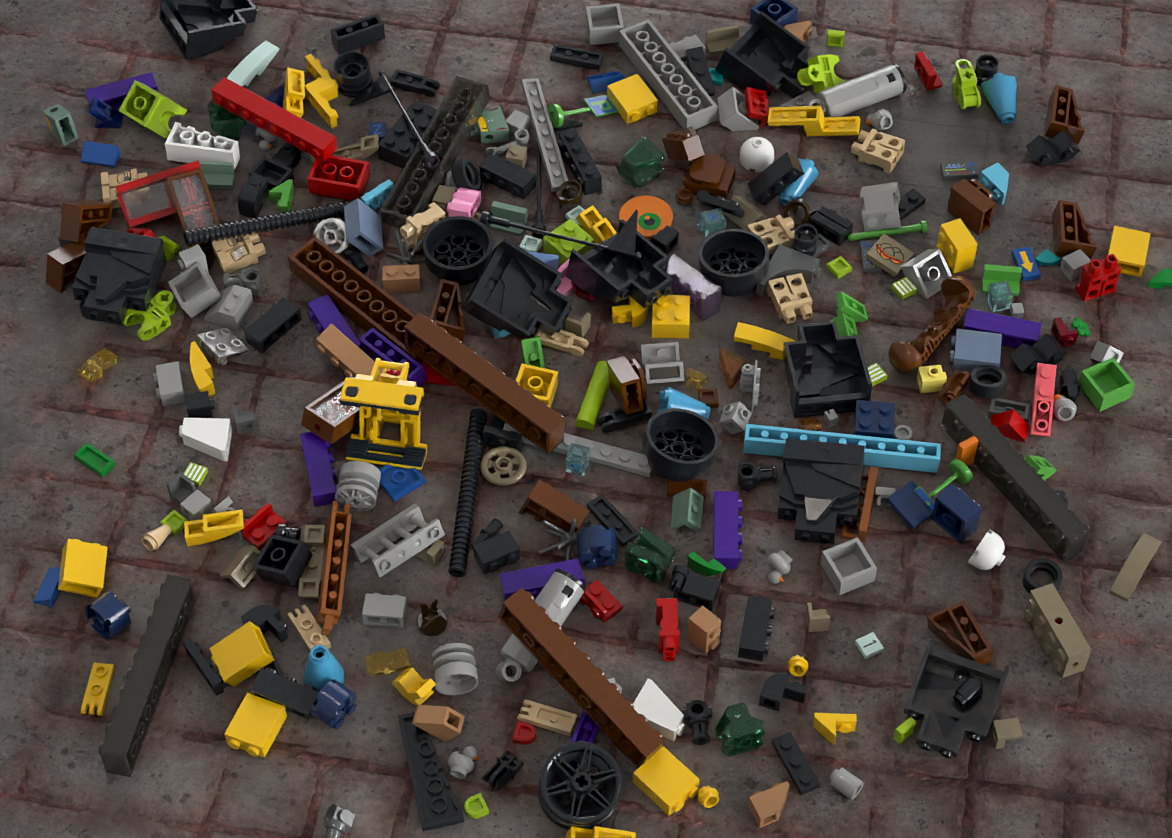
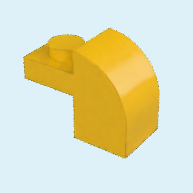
[612,296,648,328]
[392,667,436,706]

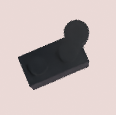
[668,564,720,611]

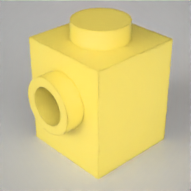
[916,365,947,393]

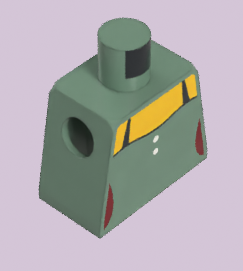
[43,104,79,146]
[466,106,509,144]

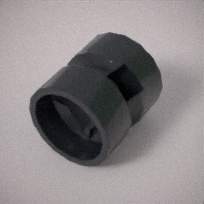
[975,54,999,86]
[793,224,818,256]

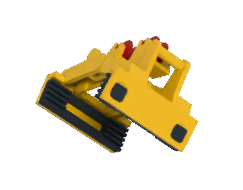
[340,358,427,470]

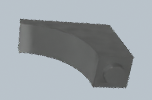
[756,245,821,296]

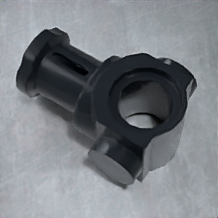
[737,461,777,490]
[682,700,712,745]

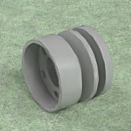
[335,461,381,512]
[432,643,478,696]

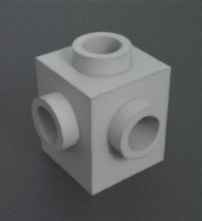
[719,401,752,434]

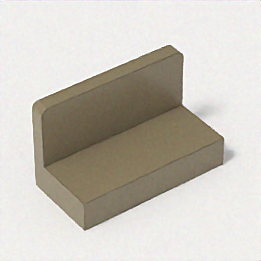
[705,25,740,57]
[723,195,767,230]
[220,546,261,589]

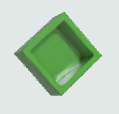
[1078,357,1135,412]

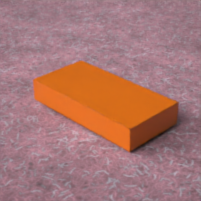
[956,436,979,466]

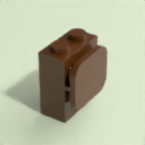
[683,153,736,201]
[947,179,996,235]
[607,356,647,415]

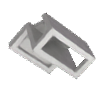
[860,182,901,232]
[641,342,684,384]

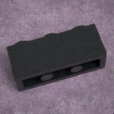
[330,14,385,55]
[748,152,804,205]
[479,153,536,200]
[244,297,301,353]
[738,595,775,662]
[250,668,319,720]

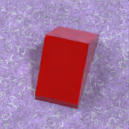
[987,409,1030,443]

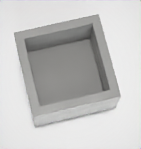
[586,3,624,45]
[168,262,222,318]
[820,537,877,595]

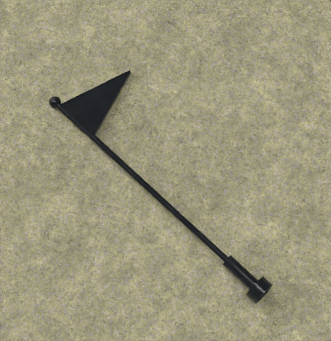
[349,71,440,168]
[532,119,583,238]
[480,209,642,260]

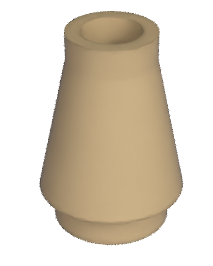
[142,524,171,551]

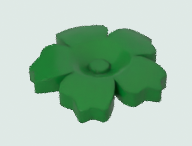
[1071,317,1090,337]

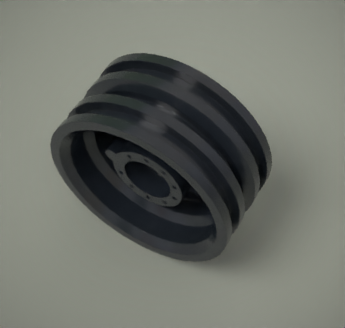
[538,742,623,830]

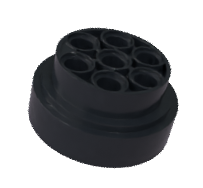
[423,216,493,286]
[699,229,769,297]
[642,408,719,482]

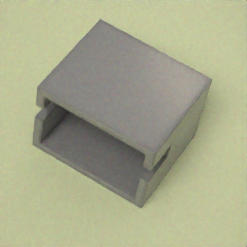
[1010,303,1024,319]
[823,409,838,428]

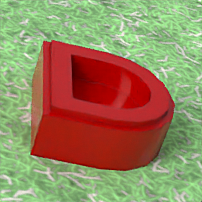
[513,721,536,745]

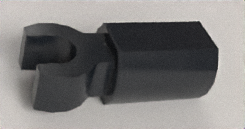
[344,245,369,274]

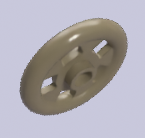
[480,446,527,486]

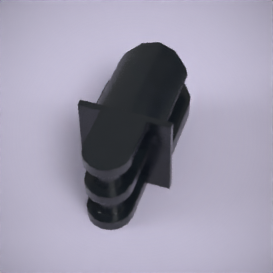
[1059,368,1081,403]
[482,750,524,791]

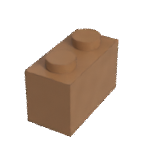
[382,264,421,294]
[688,606,721,654]

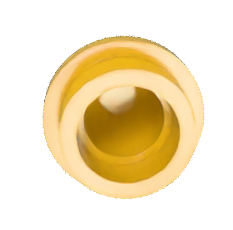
[788,655,808,676]
[698,785,719,808]

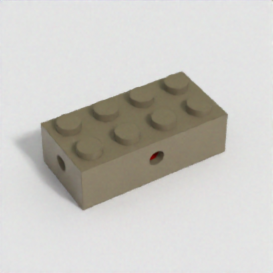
[1024,583,1091,678]

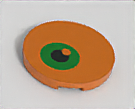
[619,196,673,240]

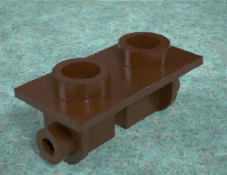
[937,369,970,408]

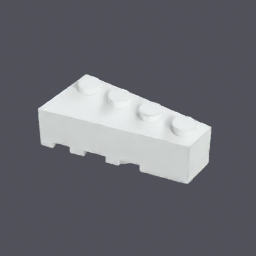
[165,122,240,169]

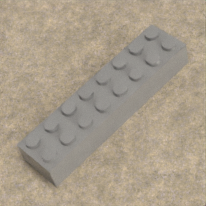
[619,19,718,130]

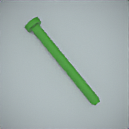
[848,220,927,241]

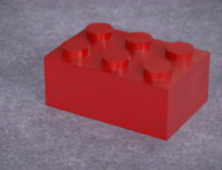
[307,155,371,201]

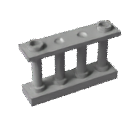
[350,503,445,577]

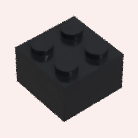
[252,534,313,588]

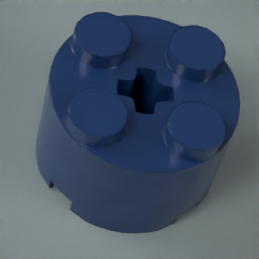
[577,525,618,570]
[85,590,131,639]
[310,679,357,730]

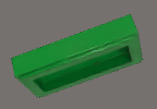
[73,442,116,478]

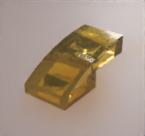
[77,348,119,383]
[365,647,412,676]

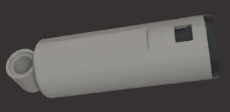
[807,63,906,117]
[496,569,586,682]

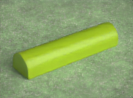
[575,361,610,430]

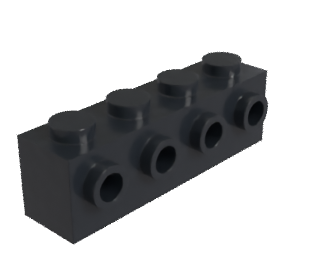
[557,128,602,196]

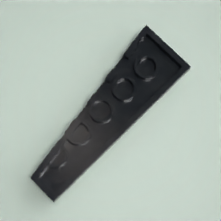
[398,712,464,831]

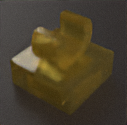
[686,368,709,391]

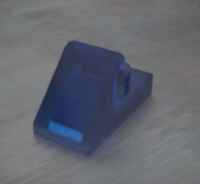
[88,97,123,128]

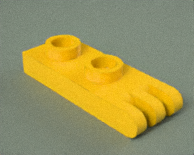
[81,662,115,716]

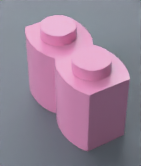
[446,187,481,218]

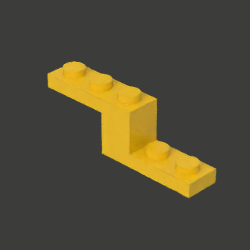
[305,54,339,129]
[768,106,860,136]

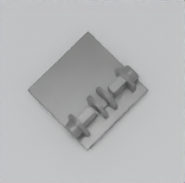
[197,327,249,365]
[740,360,761,413]

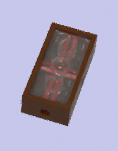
[166,168,220,249]
[301,375,360,444]

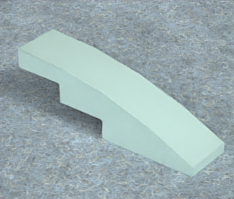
[227,41,279,87]

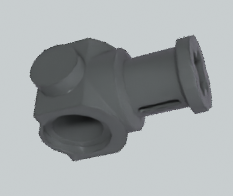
[224,267,262,294]
[324,803,356,838]

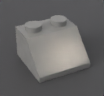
[717,87,759,131]
[901,249,952,299]
[204,285,254,331]

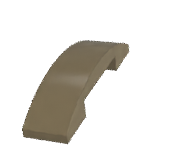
[311,134,379,165]
[298,525,325,598]
[1110,533,1162,602]

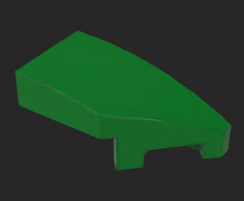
[1146,268,1172,290]
[687,551,726,576]

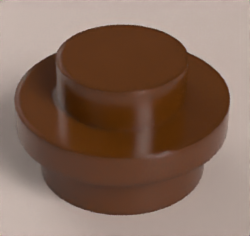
[675,189,693,205]

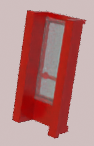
[115,160,200,228]

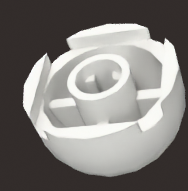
[739,137,774,172]
[314,218,350,253]
[967,529,1006,570]

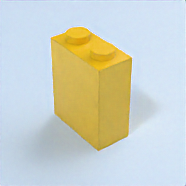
[607,74,658,124]
[1108,226,1151,277]
[58,539,107,598]
[210,621,274,687]
[224,692,287,758]
[633,746,700,816]

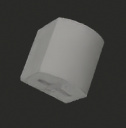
[506,110,532,138]

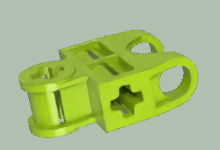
[797,54,845,93]
[952,59,981,109]
[122,290,177,341]

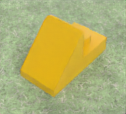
[813,713,857,745]

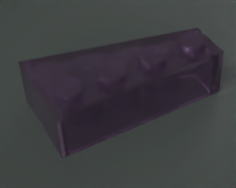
[665,255,721,322]

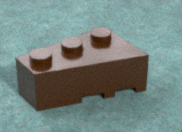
[1044,85,1085,145]
[662,126,705,161]
[60,200,112,242]
[1052,200,1097,260]
[46,236,87,293]
[430,279,465,343]
[518,480,589,534]
[927,600,993,665]

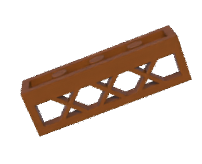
[841,466,878,543]

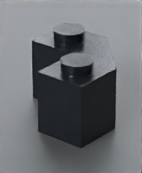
[1026,130,1080,167]
[1010,333,1067,375]

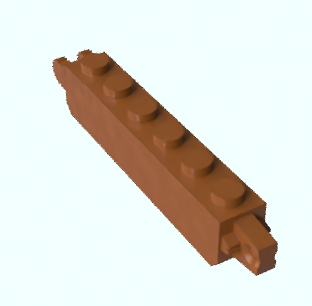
[316,501,352,636]

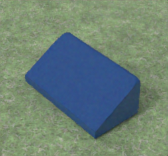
[587,71,624,93]
[81,141,120,167]
[33,567,60,607]

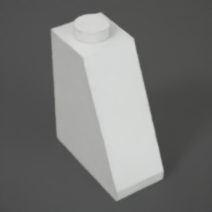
[179,418,232,461]
[633,678,685,741]

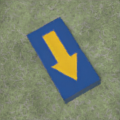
[1011,247,1041,281]

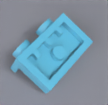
[361,179,395,211]

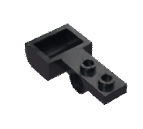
[248,143,303,189]

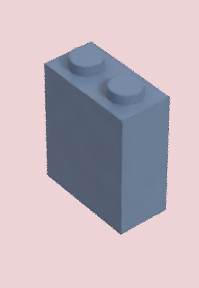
[344,199,383,257]
[949,329,1002,372]

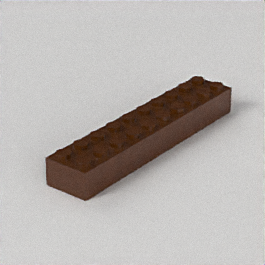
[288,237,423,366]
[404,313,565,454]
[498,587,665,769]

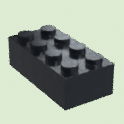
[378,100,446,172]

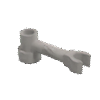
[485,129,529,156]

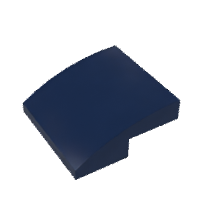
[886,480,933,530]

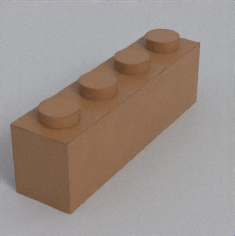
[315,323,383,382]

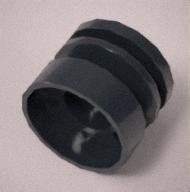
[334,51,373,97]

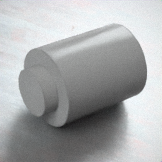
[830,767,864,800]

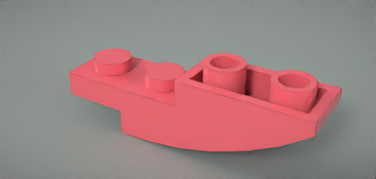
[1030,363,1057,437]

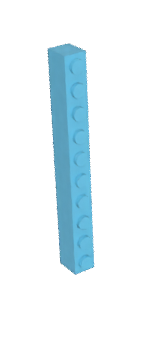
[743,424,941,473]

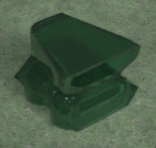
[207,99,247,141]
[616,136,665,188]
[625,526,676,583]
[714,703,765,757]

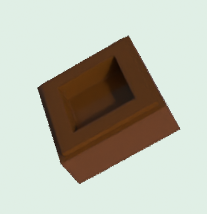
[698,389,719,408]

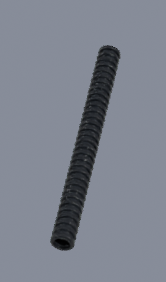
[184,199,356,246]
[448,408,487,577]

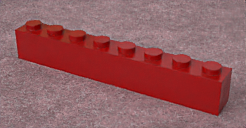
[211,77,337,162]

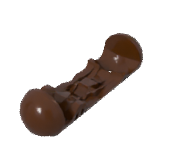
[888,276,975,373]

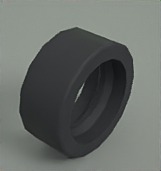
[451,158,481,190]
[969,365,1007,399]
[1022,558,1063,593]

